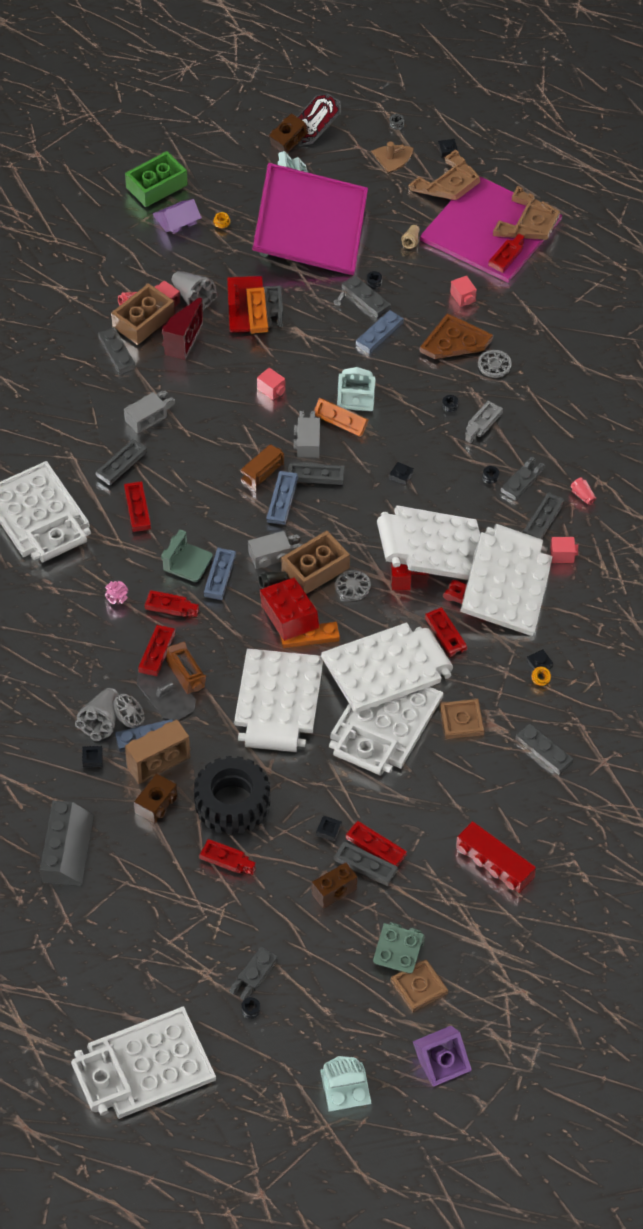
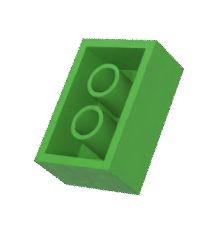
[125,151,188,207]

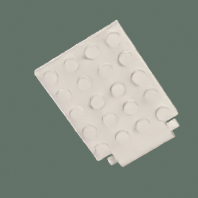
[0,461,91,562]
[377,505,480,580]
[460,524,553,636]
[321,623,453,713]
[234,649,324,752]
[329,687,443,776]
[71,1006,216,1119]

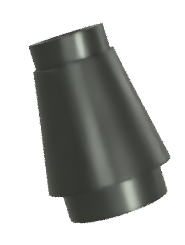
[258,571,288,589]

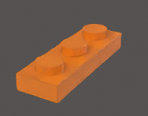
[246,287,268,334]
[314,398,369,436]
[280,622,340,648]

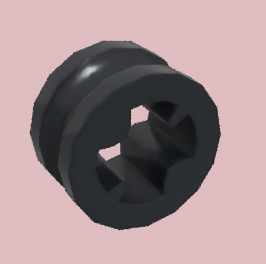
[366,271,382,289]
[442,395,459,412]
[482,466,499,484]
[242,997,260,1019]

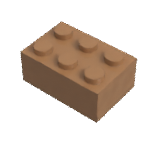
[111,283,175,345]
[281,531,350,594]
[125,720,191,784]

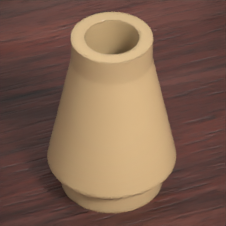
[401,225,420,249]

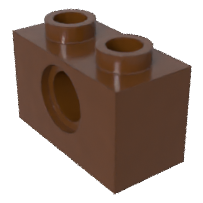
[269,113,308,154]
[134,773,178,824]
[312,862,357,909]

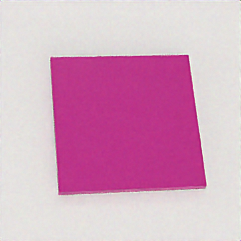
[252,163,368,275]
[420,176,562,283]

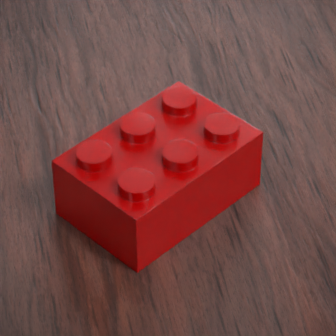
[260,577,319,641]

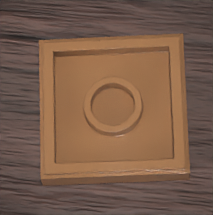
[439,699,485,739]
[390,959,448,1013]

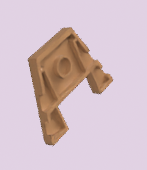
[408,150,480,200]
[493,186,560,240]

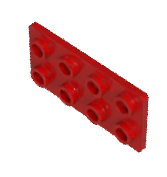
[227,276,263,332]

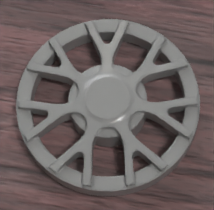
[478,350,512,378]
[335,570,371,601]
[113,694,145,728]

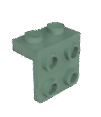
[161,530,213,582]
[373,922,425,974]

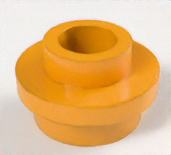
[213,212,231,228]
[531,667,551,686]

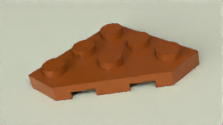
[420,313,493,359]

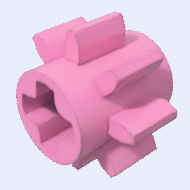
[105,581,128,604]

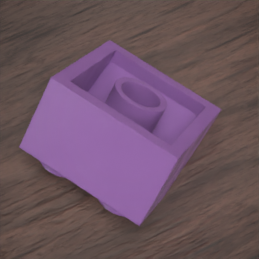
[153,199,201,233]
[413,1026,472,1087]

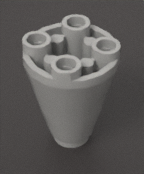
[172,271,218,311]
[75,688,119,741]

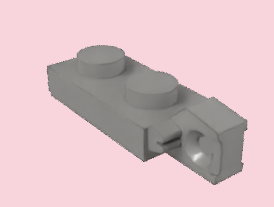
[465,401,503,443]

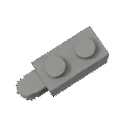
[124,390,176,434]
[294,411,320,458]
[248,531,303,569]

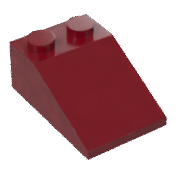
[162,297,203,360]

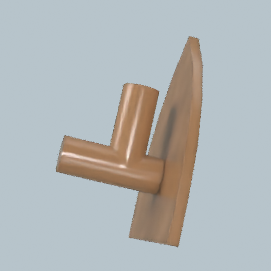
[371,142,413,173]

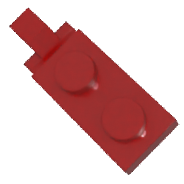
[488,234,525,273]
[144,590,199,617]
[199,839,256,875]

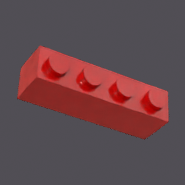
[456,821,536,894]

